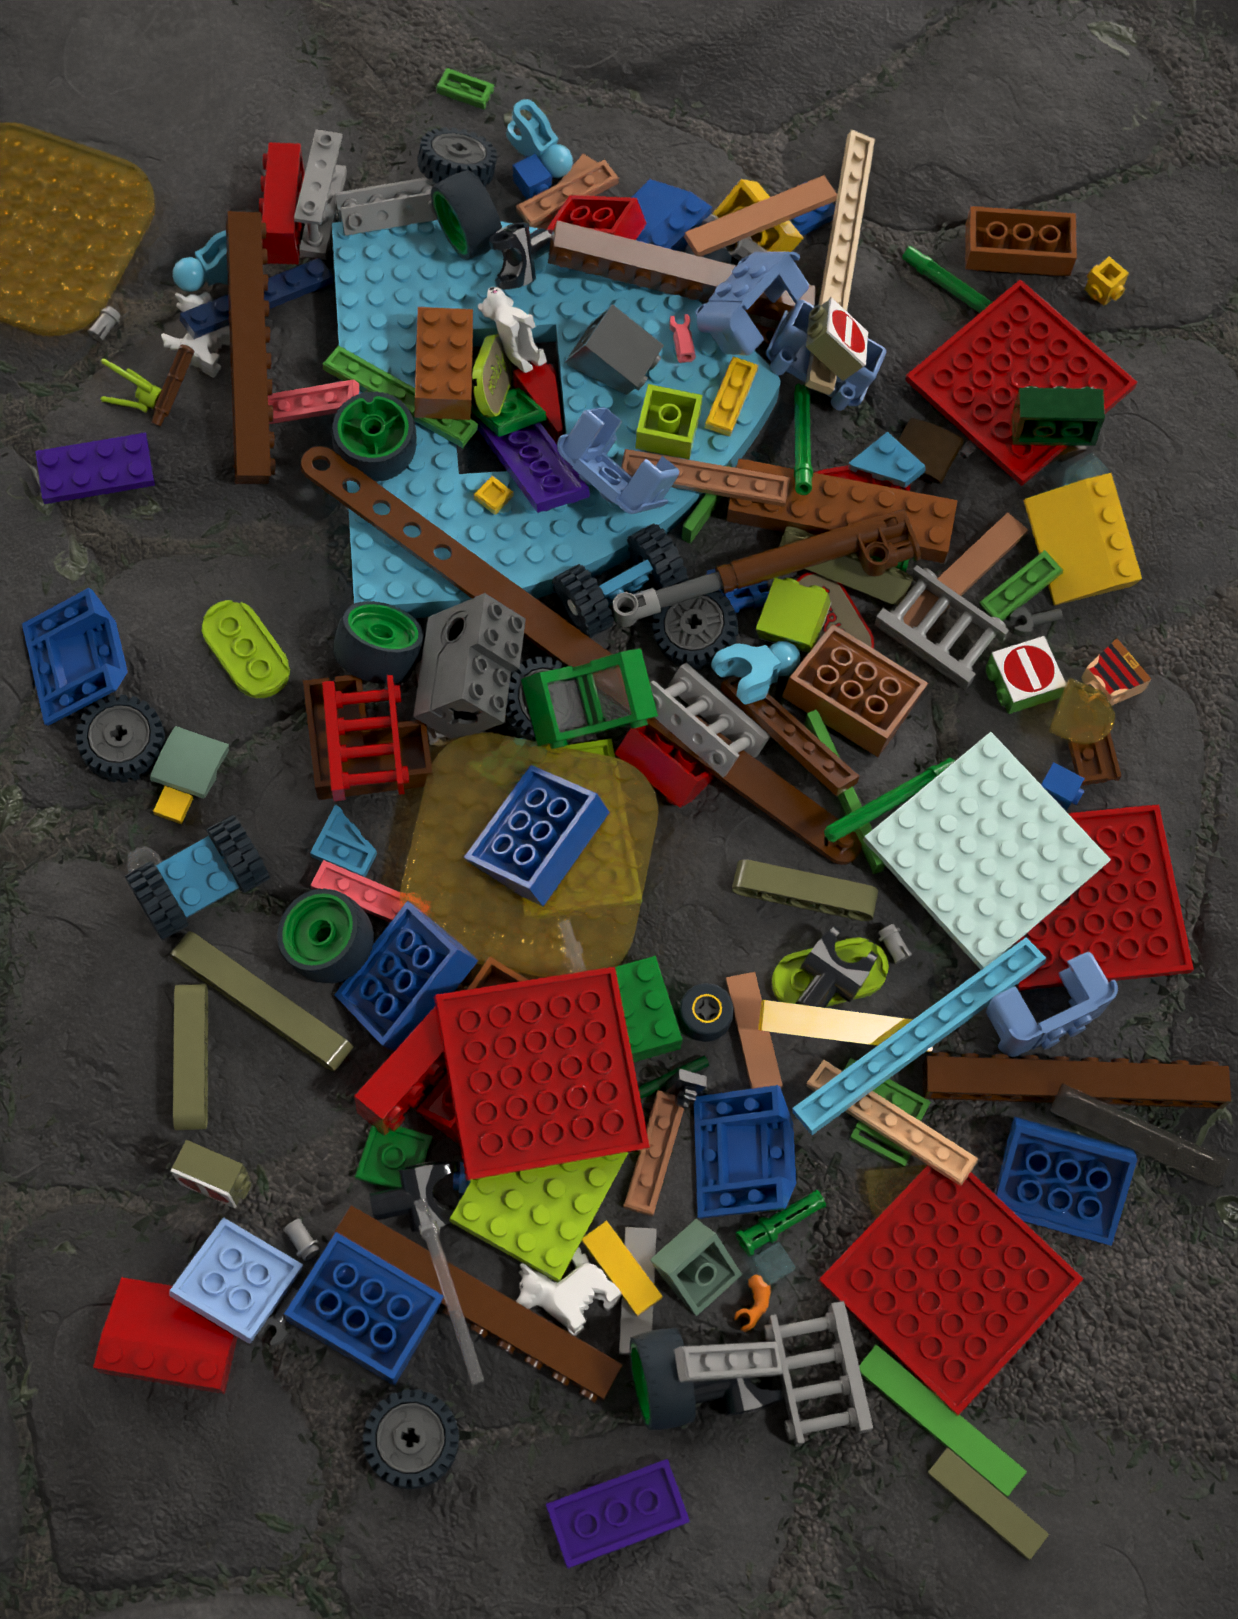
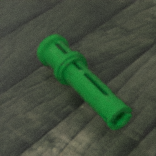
[735,1190,826,1257]

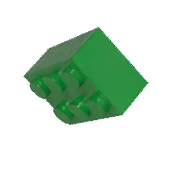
[615,956,683,1062]

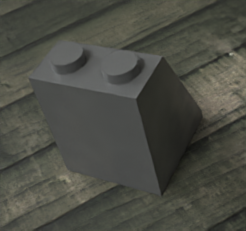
[564,304,664,395]

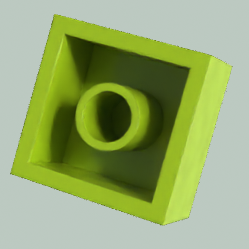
[635,384,703,460]

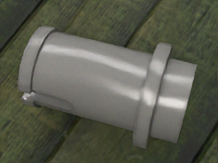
[88,306,121,342]
[878,924,912,964]
[283,1219,320,1261]

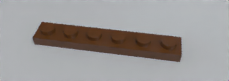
[720,676,859,796]

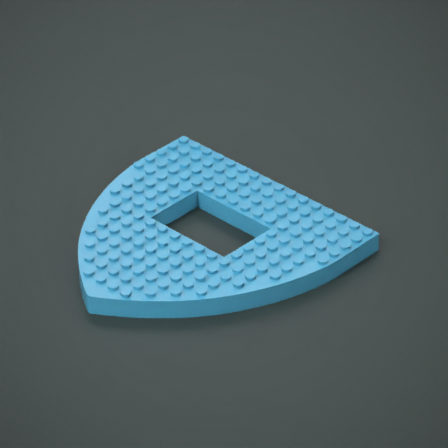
[332,220,780,618]

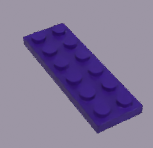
[474,416,590,513]

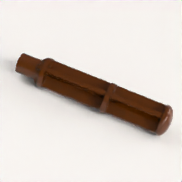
[151,345,195,427]

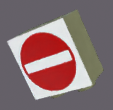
[806,298,868,381]
[171,1140,251,1208]

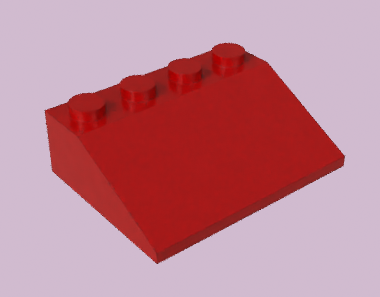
[93,1277,237,1394]

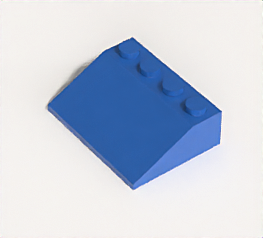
[631,179,712,252]
[464,765,610,906]
[335,901,478,1051]
[995,1117,1137,1246]
[284,1232,444,1386]

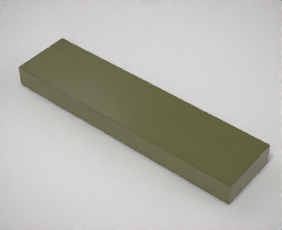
[926,1447,1050,1561]

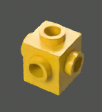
[1085,256,1129,306]

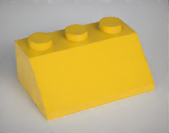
[712,179,803,252]

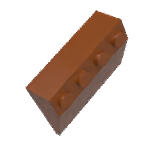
[782,624,928,757]

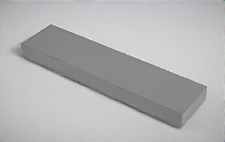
[619,1227,656,1355]
[674,1342,783,1382]

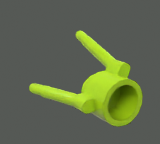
[100,359,162,412]

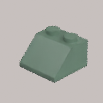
[650,1219,742,1316]

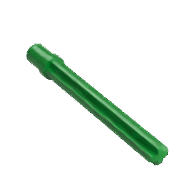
[902,246,993,313]
[793,383,813,495]
[824,758,955,842]

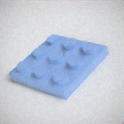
[169,1217,303,1344]

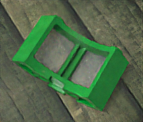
[521,648,658,750]

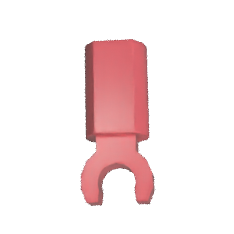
[669,314,696,363]

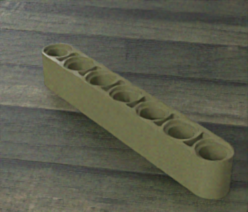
[170,931,353,1072]

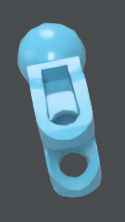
[506,99,573,178]
[172,230,228,292]
[711,641,800,704]

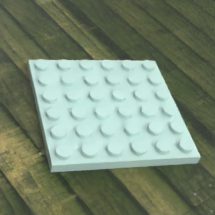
[863,732,1111,970]

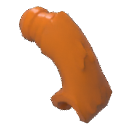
[734,1274,771,1332]

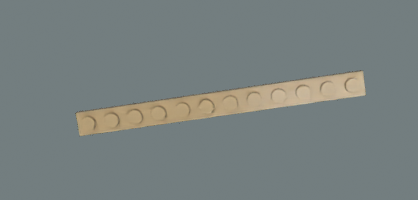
[805,130,875,395]

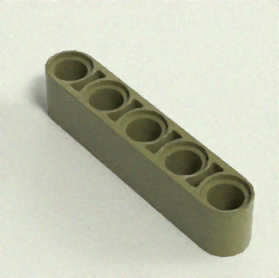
[779,527,913,605]
[732,860,878,921]
[173,984,208,1131]

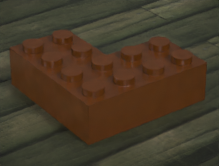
[303,675,434,800]

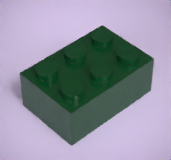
[1012,386,1105,446]

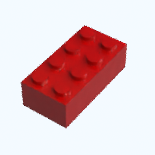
[259,142,305,265]
[354,1006,446,1136]

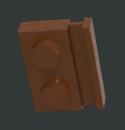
[1066,724,1121,786]

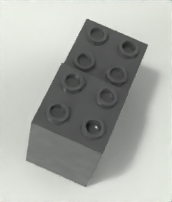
[413,593,526,741]

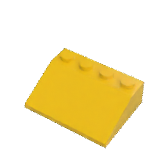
[1024,473,1142,606]

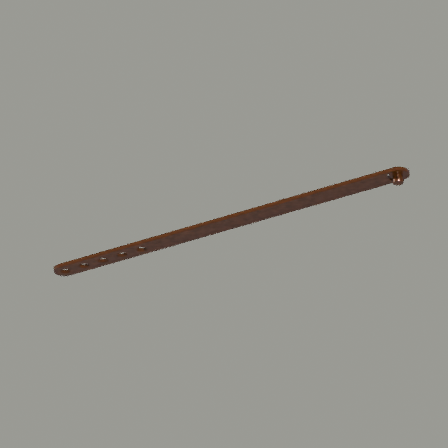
[301,446,862,865]

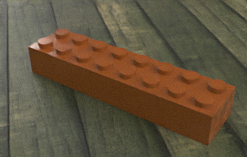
[726,458,958,563]

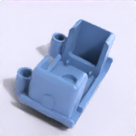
[695,252,809,355]
[766,300,886,411]
[557,407,679,514]
[986,952,1118,1057]

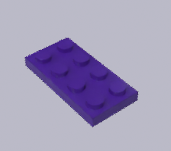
[35,433,155,504]
[546,1459,690,1569]

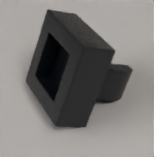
[665,1069,707,1109]

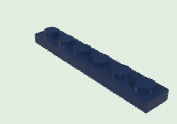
[180,258,334,339]

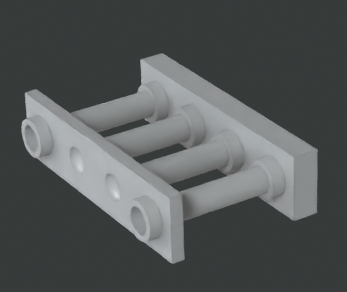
[294,130,347,260]
[335,177,437,236]
[875,565,1009,690]
[650,663,771,777]
[764,1301,873,1447]

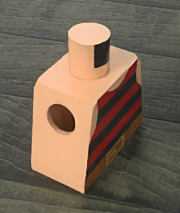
[1077,638,1151,707]

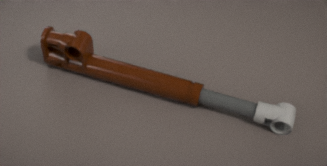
[613,509,921,627]

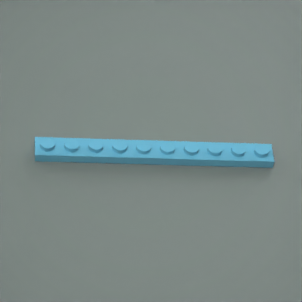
[793,937,1046,1135]

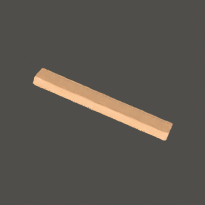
[807,1060,978,1186]

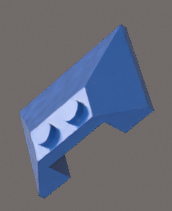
[22,588,128,726]
[694,1085,796,1219]

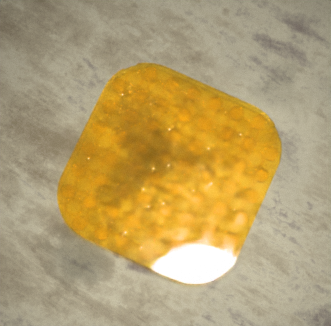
[0,122,156,336]
[400,733,658,977]

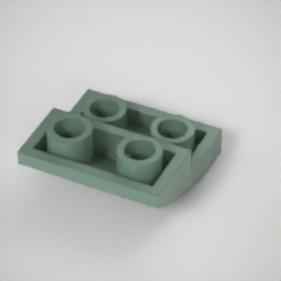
[150,726,229,799]

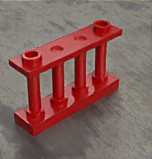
[322,675,409,801]

